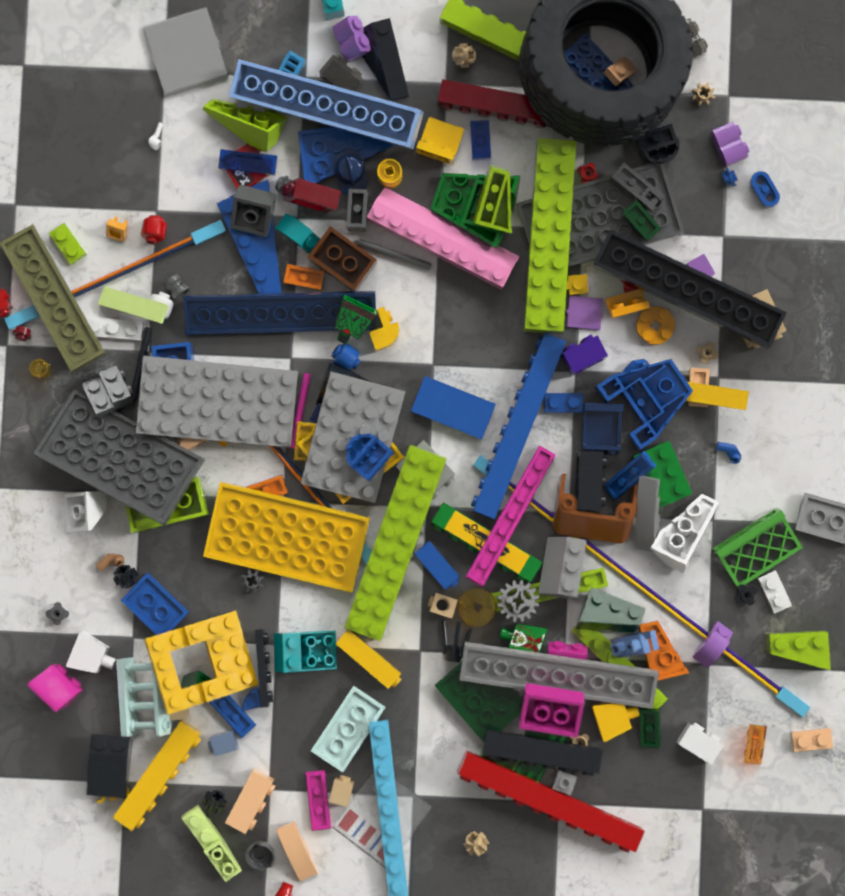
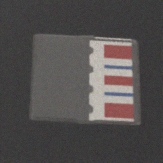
[332,772,432,868]

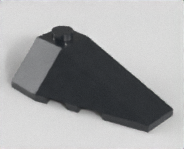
[362,18,409,101]

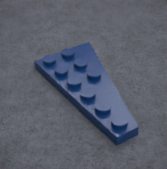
[298,127,395,184]
[217,179,282,294]

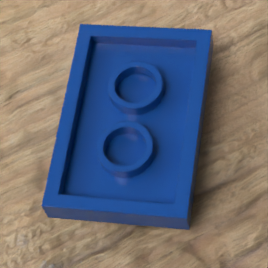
[121,572,190,635]

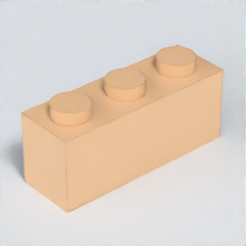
[225,769,275,834]

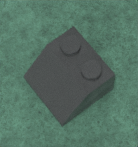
[230,185,277,237]

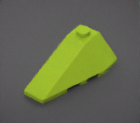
[203,99,288,152]

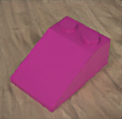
[27,664,83,712]

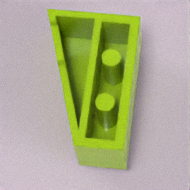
[473,165,512,234]
[765,631,831,671]

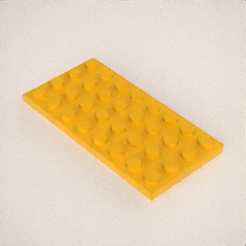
[203,481,370,593]

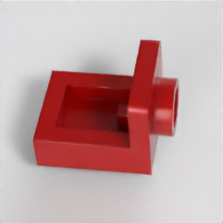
[0,288,13,318]

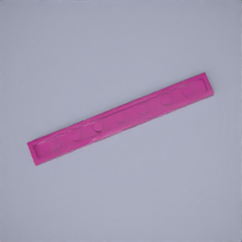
[465,445,556,587]

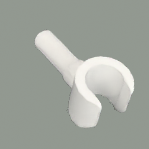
[149,122,163,150]

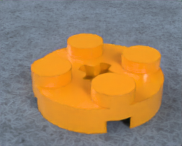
[636,306,675,345]

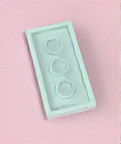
[311,686,386,772]

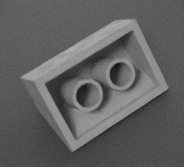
[538,537,587,600]

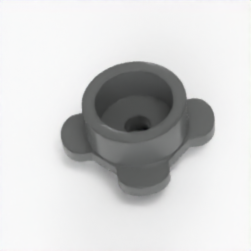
[275,175,292,196]
[46,602,69,625]

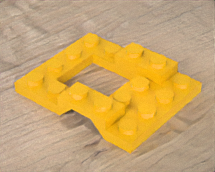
[144,611,258,715]

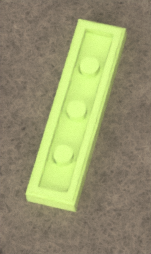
[98,286,169,324]

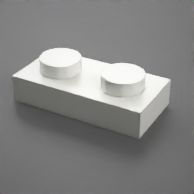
[757,570,792,614]

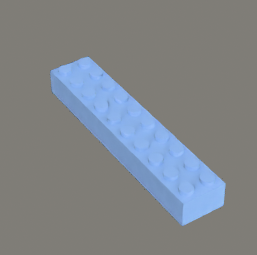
[229,59,424,149]

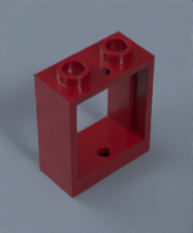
[282,178,341,213]

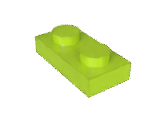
[49,223,87,265]

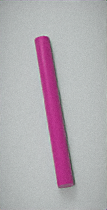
[288,373,311,449]

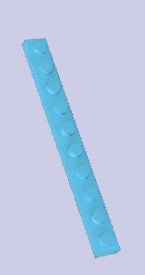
[369,719,408,896]

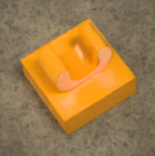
[106,217,127,242]

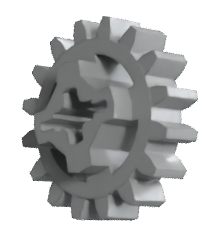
[497,580,539,622]

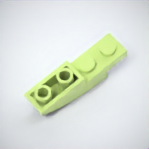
[182,805,242,882]

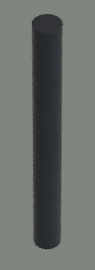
[131,327,152,402]

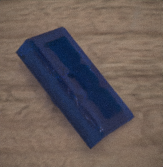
[470,120,491,160]

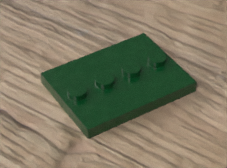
[435,661,523,742]

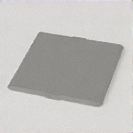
[144,7,228,97]

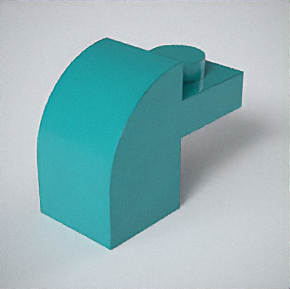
[275,213,320,254]

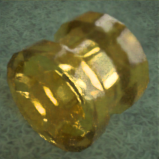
[29,359,51,379]

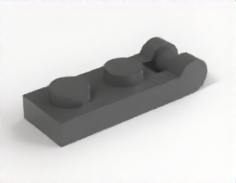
[611,163,664,212]

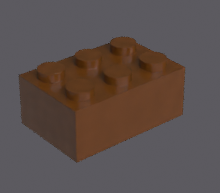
[308,226,377,292]

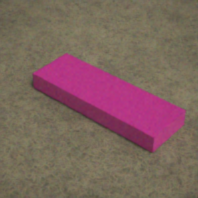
[305,770,332,831]

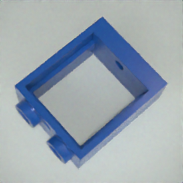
[415,541,459,590]

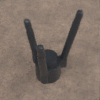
[442,619,472,662]

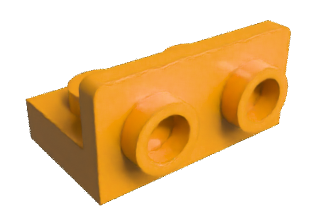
[605,289,650,318]

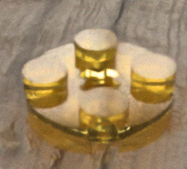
[458,588,497,627]

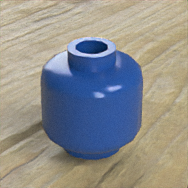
[331,343,361,370]

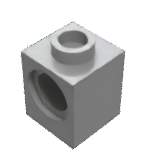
[551,767,577,795]

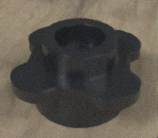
[736,584,757,605]

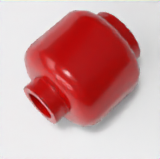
[140,215,167,245]

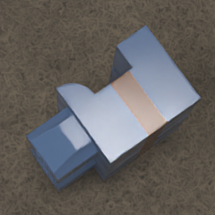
[611,630,659,658]

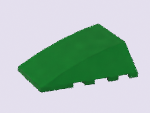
[430,173,520,248]

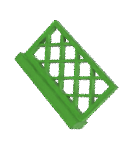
[712,508,803,589]

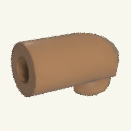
[96,553,124,572]

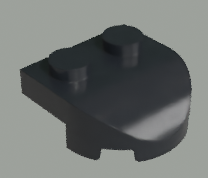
[636,124,680,164]

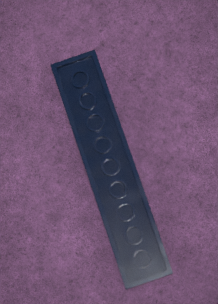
[183,291,377,335]

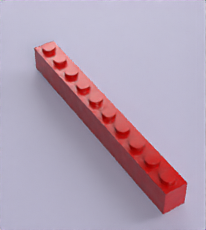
[457,750,645,853]

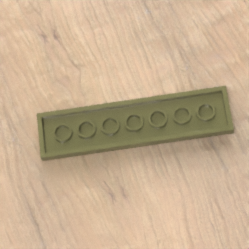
[0,224,106,373]

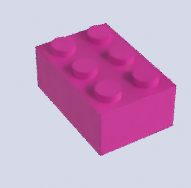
[519,683,584,738]

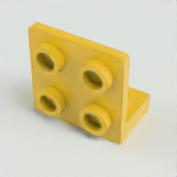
[416,117,464,165]

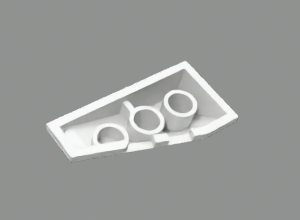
[651,494,719,573]

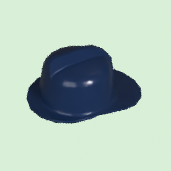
[334,150,367,195]

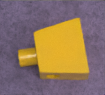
[591,702,640,742]

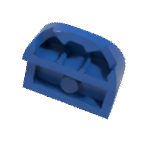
[346,433,394,481]

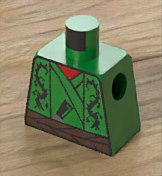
[335,294,377,344]

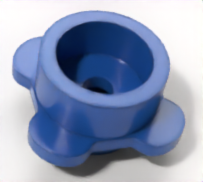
[722,168,738,187]

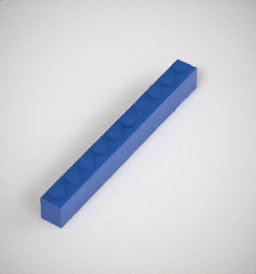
[471,333,566,520]

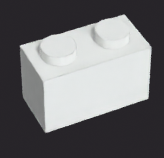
[676,722,724,765]

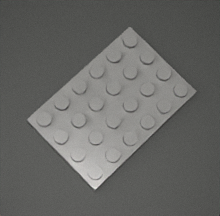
[300,371,405,503]

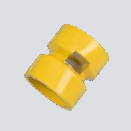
[377,159,402,189]

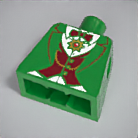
[499,623,548,653]

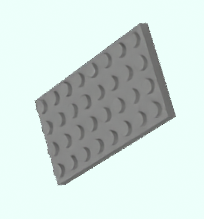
[136,356,298,447]

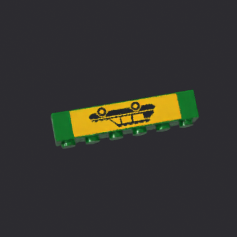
[432,502,543,583]

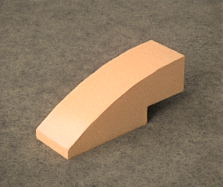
[276,821,318,881]

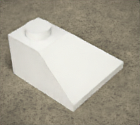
[64,491,107,533]

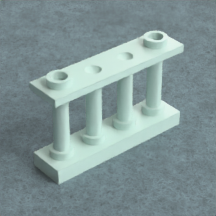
[116,657,171,737]

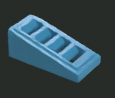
[279,50,306,76]

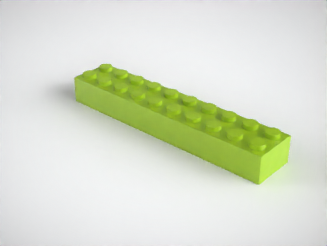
[523,138,576,334]
[344,445,447,641]

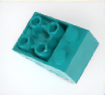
[273,630,337,673]

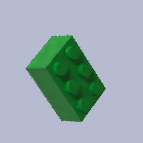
[632,441,693,508]

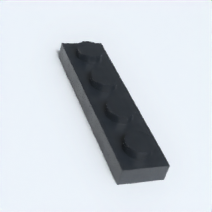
[255,629,273,708]

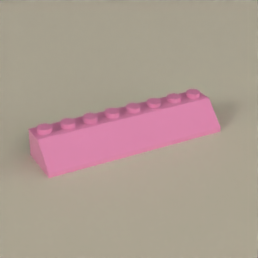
[367,187,520,290]

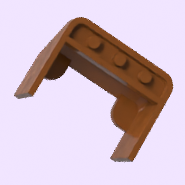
[552,473,638,544]

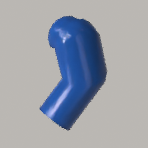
[621,359,650,373]
[716,441,741,464]

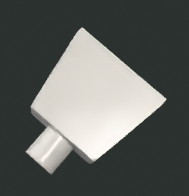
[66,631,116,673]

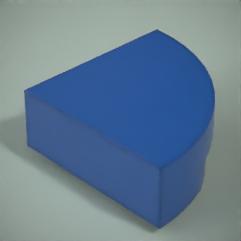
[243,687,261,711]

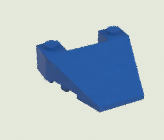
[594,359,693,451]

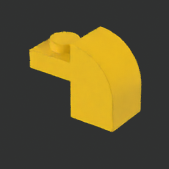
[369,307,399,352]

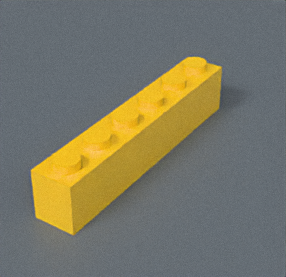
[113,720,202,831]

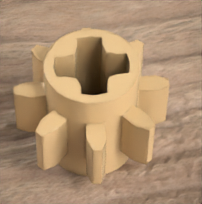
[452,43,476,68]
[691,82,715,106]
[464,831,489,856]

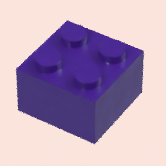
[560,334,608,377]

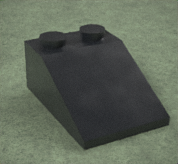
[87,734,133,799]

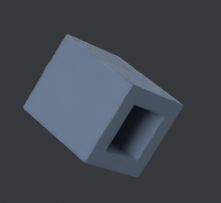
[208,729,239,757]

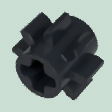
[113,565,138,588]
[202,790,227,815]

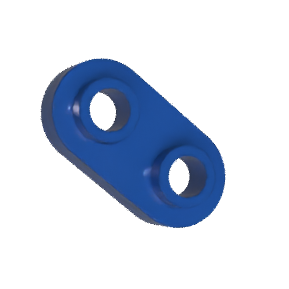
[750,171,780,208]

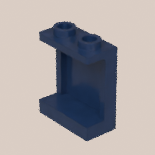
[582,403,624,454]

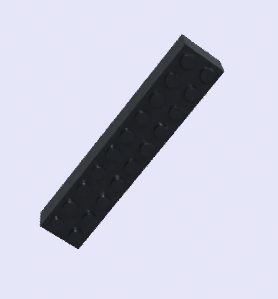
[593,229,787,349]

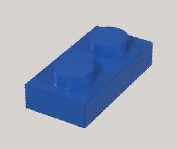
[545,393,583,413]

